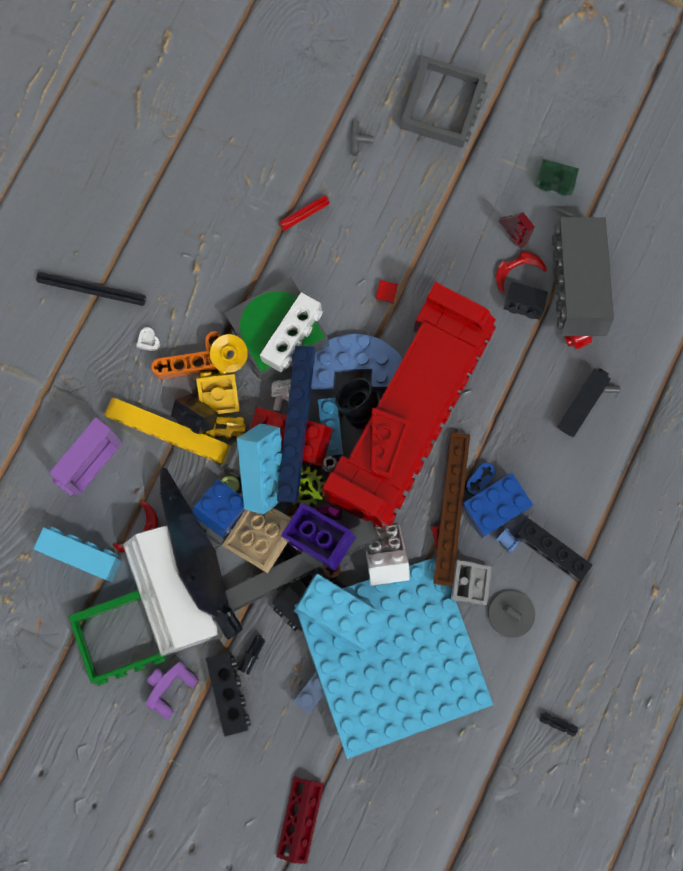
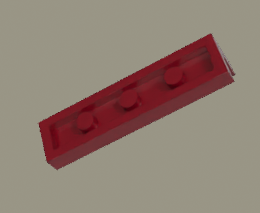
[276,777,324,864]

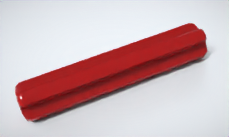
[279,195,330,231]

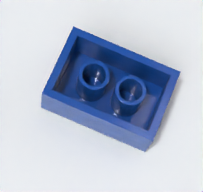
[462,473,533,538]

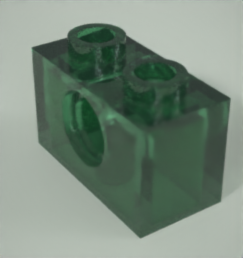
[535,159,579,196]

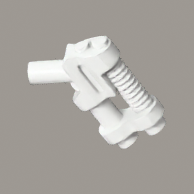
[271,379,291,411]

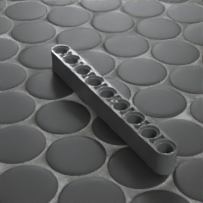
[226,520,380,612]

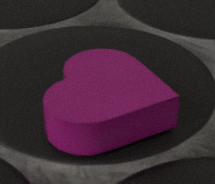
[317,506,342,520]

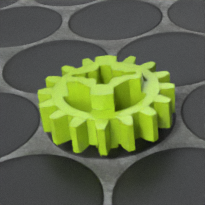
[292,467,325,507]

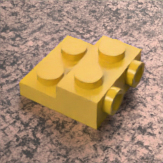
[196,370,240,414]

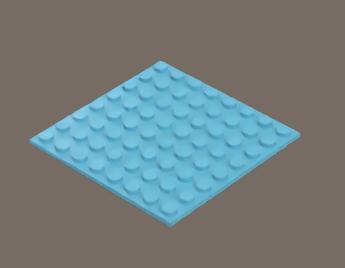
[294,557,493,759]

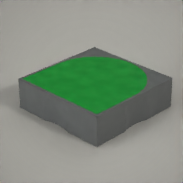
[224,277,329,382]

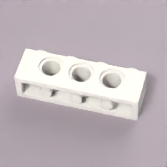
[260,292,323,372]

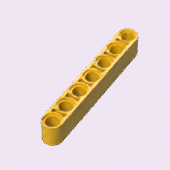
[104,397,230,464]

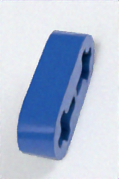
[465,463,495,496]

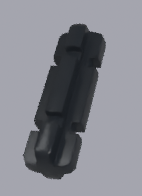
[540,712,578,737]

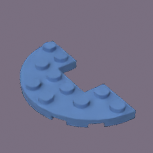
[311,334,403,390]

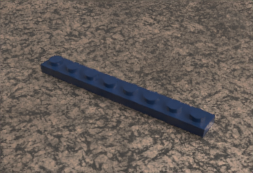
[277,346,316,503]

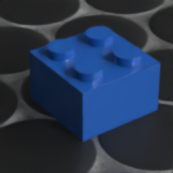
[193,479,245,538]

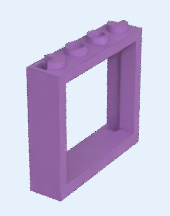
[49,417,123,497]

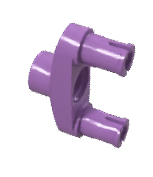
[146,662,199,720]

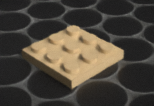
[222,508,292,573]

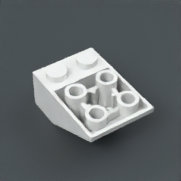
[364,524,410,586]

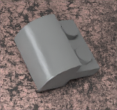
[450,560,491,606]

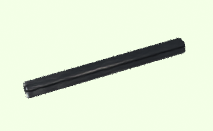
[36,272,146,306]

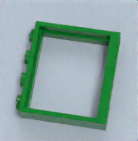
[68,590,168,686]

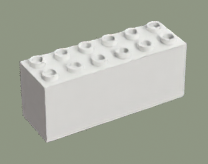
[123,526,218,656]

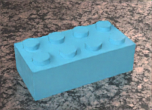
[237,423,282,514]
[34,526,122,582]
[294,574,385,653]

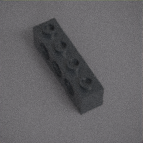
[515,519,593,583]
[206,652,251,737]

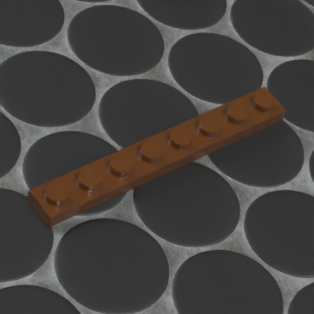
[433,432,470,587]

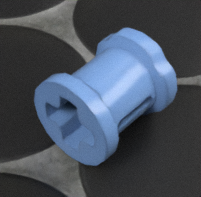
[496,528,521,554]

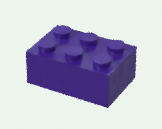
[281,503,356,571]

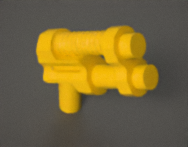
[206,417,246,439]

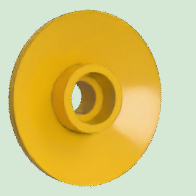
[210,334,248,373]

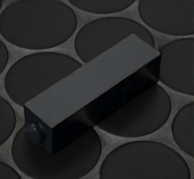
[556,368,611,438]

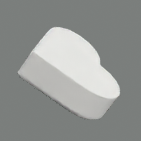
[136,327,160,351]

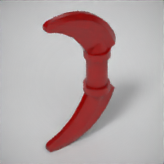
[496,252,547,293]
[113,501,158,553]

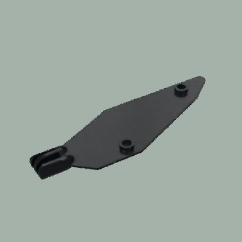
[160,468,243,640]

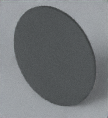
[489,591,535,638]

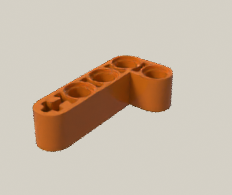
[151,331,221,379]

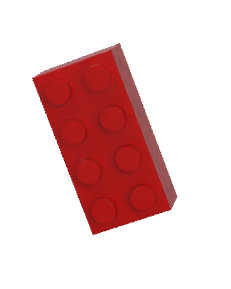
[250,407,333,466]

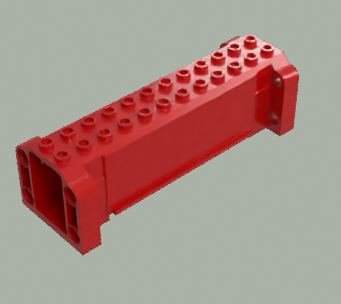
[323,282,496,529]

